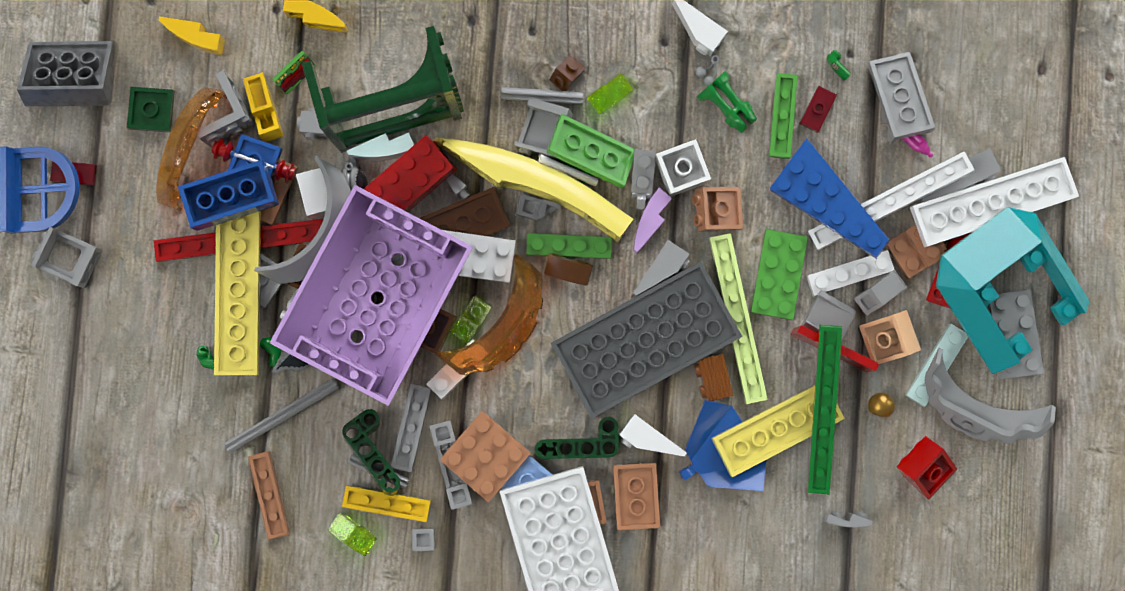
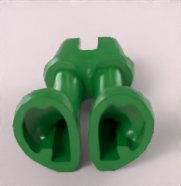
[697,71,757,133]

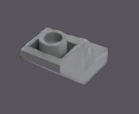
[854,269,907,316]

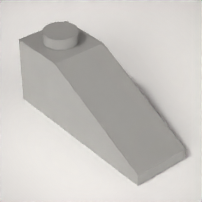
[632,240,690,297]

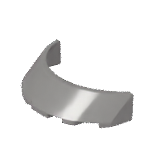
[254,156,351,284]
[925,348,1056,443]

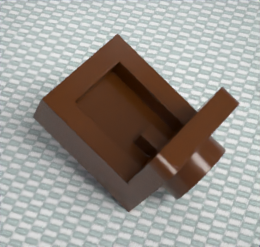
[549,55,586,91]

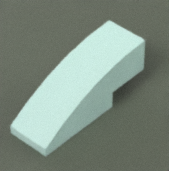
[347,133,414,161]

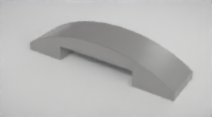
[430,420,472,510]

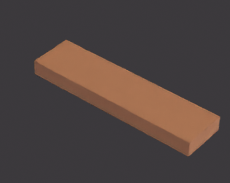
[248,451,290,540]

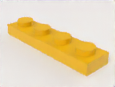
[342,485,431,522]

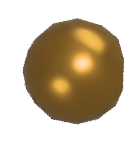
[868,392,895,418]

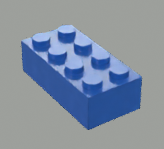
[178,160,279,231]

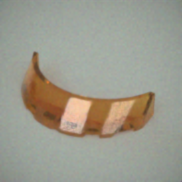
[156,87,227,212]
[435,254,543,375]

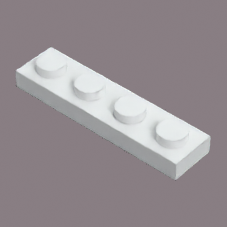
[806,250,894,296]

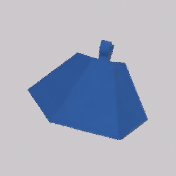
[679,400,767,491]

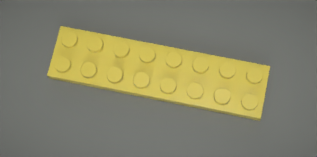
[214,211,261,376]

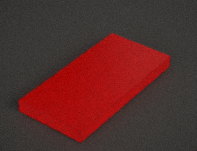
[790,325,879,372]

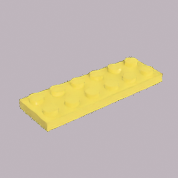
[711,385,845,477]

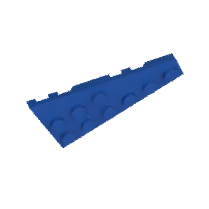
[770,138,889,259]

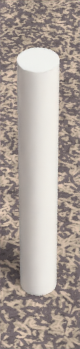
[538,154,598,186]

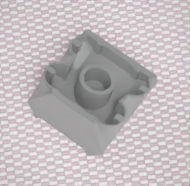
[802,290,856,342]

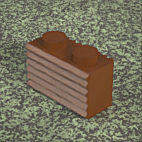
[694,354,733,401]

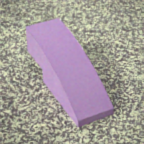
[633,188,672,254]

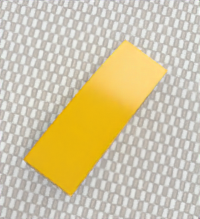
[283,0,348,33]
[158,16,225,56]
[243,72,284,142]

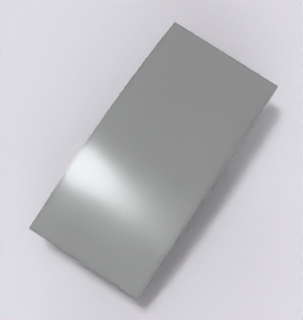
[822,510,873,527]

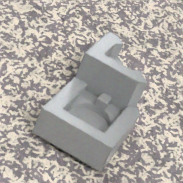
[515,194,561,220]

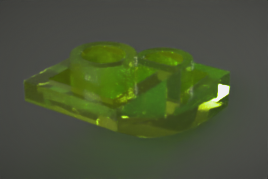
[586,73,634,115]
[450,295,493,344]
[328,512,377,556]

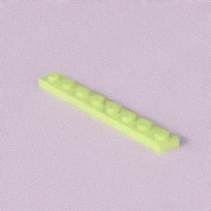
[709,233,768,404]

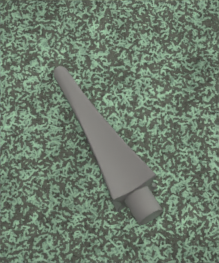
[446,174,471,199]

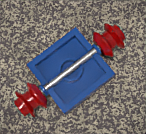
[211,134,297,183]

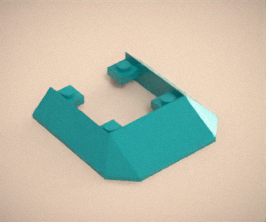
[936,207,1090,374]

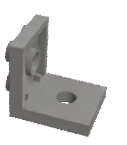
[196,70,255,146]

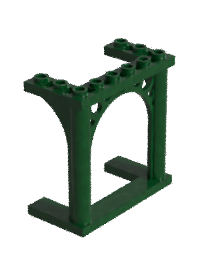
[302,26,464,153]

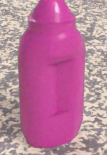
[902,134,933,158]

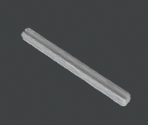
[224,379,339,453]

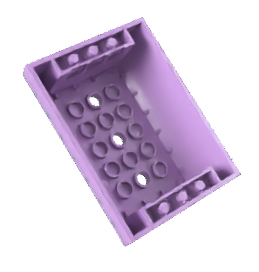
[270,185,473,406]

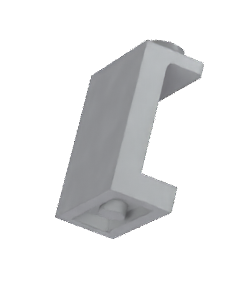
[514,97,573,161]

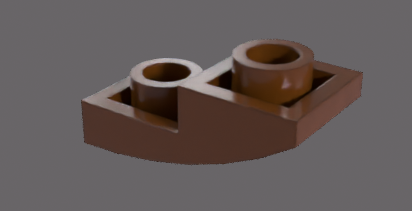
[544,253,593,286]

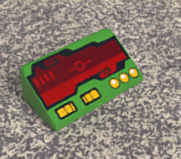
[272,51,316,94]

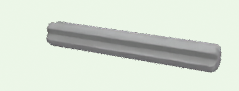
[500,87,583,105]

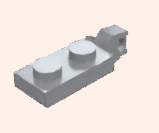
[631,150,656,210]

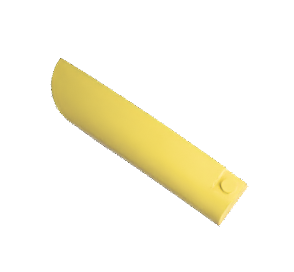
[433,137,634,242]

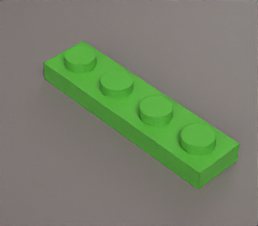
[768,73,798,159]
[526,233,612,259]

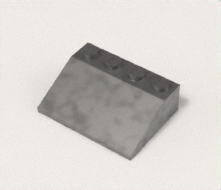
[17,41,114,106]

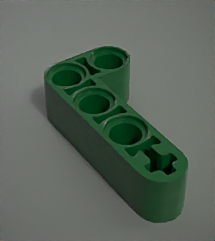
[342,409,401,496]
[534,416,619,459]

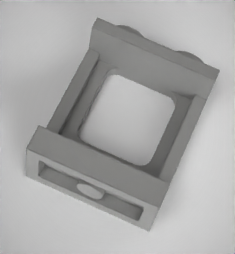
[31,227,103,288]

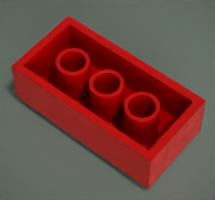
[364,135,458,212]

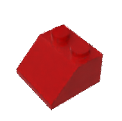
[896,436,957,500]

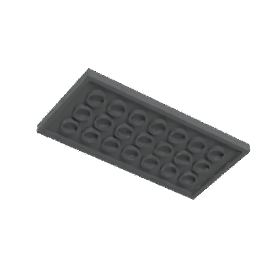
[551,262,743,418]

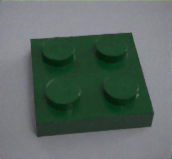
[127,87,175,133]

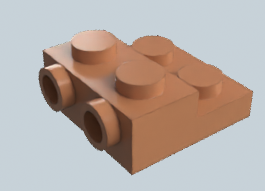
[692,187,743,232]
[886,224,947,279]

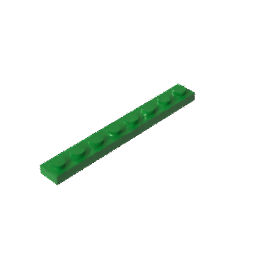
[808,325,842,495]

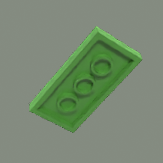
[546,114,635,189]
[750,229,808,320]

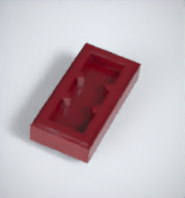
[799,86,837,133]
[50,161,97,186]

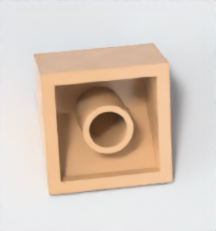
[859,310,921,364]

